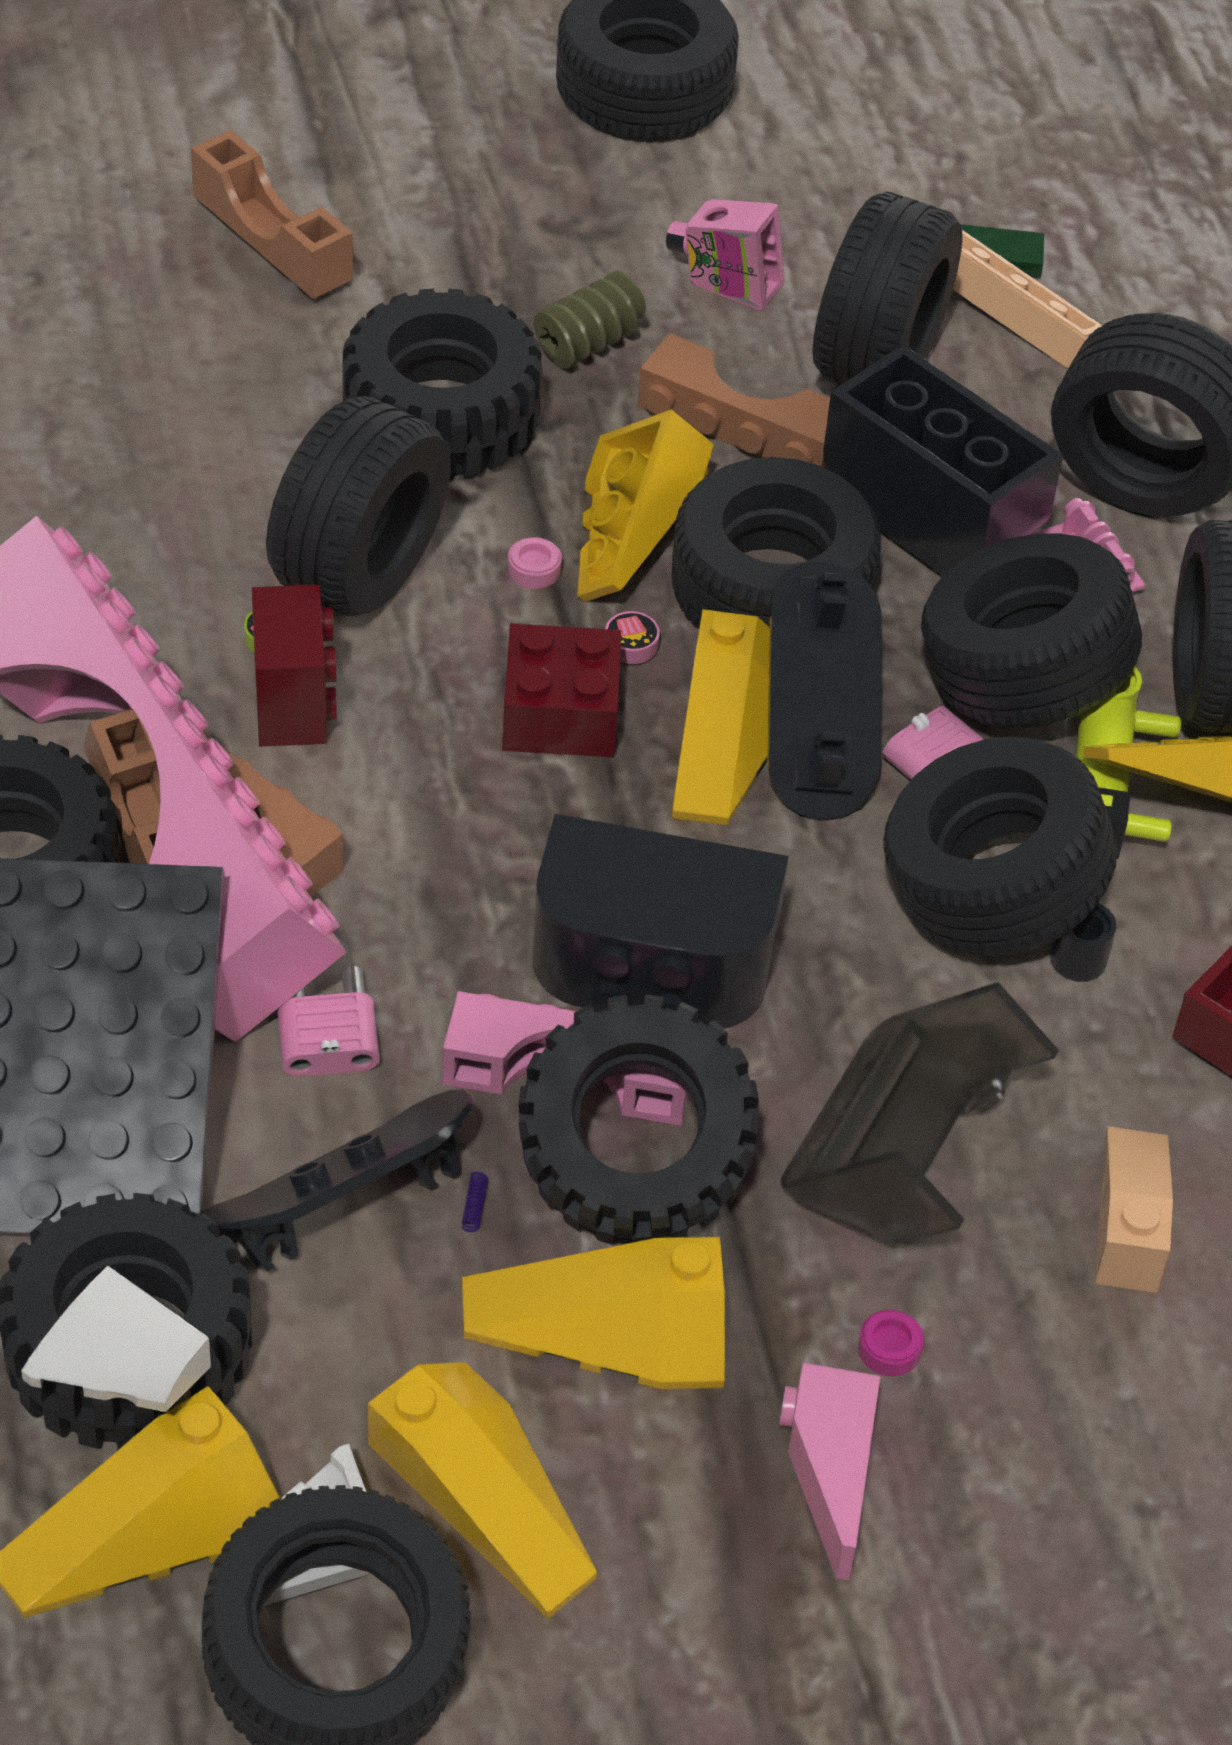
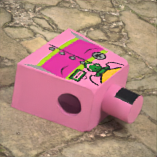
[666,199,785,311]

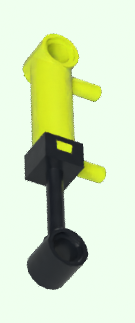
[1049,666,1181,982]

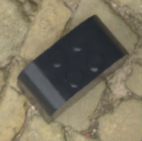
[823,344,1063,575]
[532,814,789,1029]

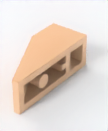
[1095,1126,1173,1293]

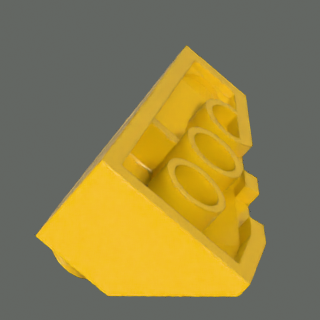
[577,409,714,602]
[671,609,770,826]
[1083,735,1232,803]
[462,1237,725,1389]
[368,1362,597,1619]
[0,1386,280,1618]

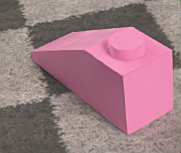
[779,1363,880,1581]

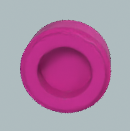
[858,1310,924,1376]

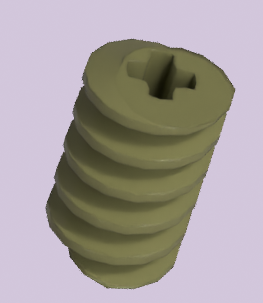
[534,271,646,369]

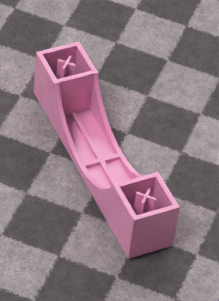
[0,515,346,1043]

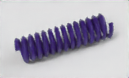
[461,1171,488,1232]

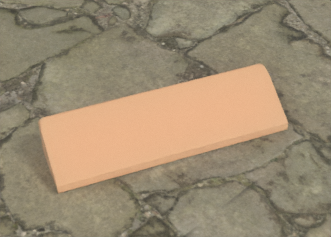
[953,230,1102,368]

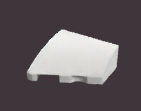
[21,1266,211,1412]

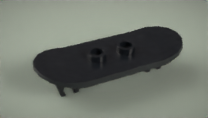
[767,562,882,820]
[202,1089,472,1272]

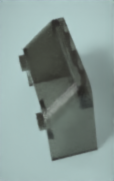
[780,982,1059,1245]

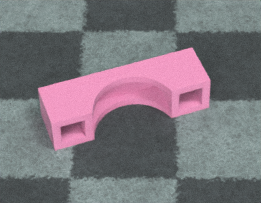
[442,991,688,1126]

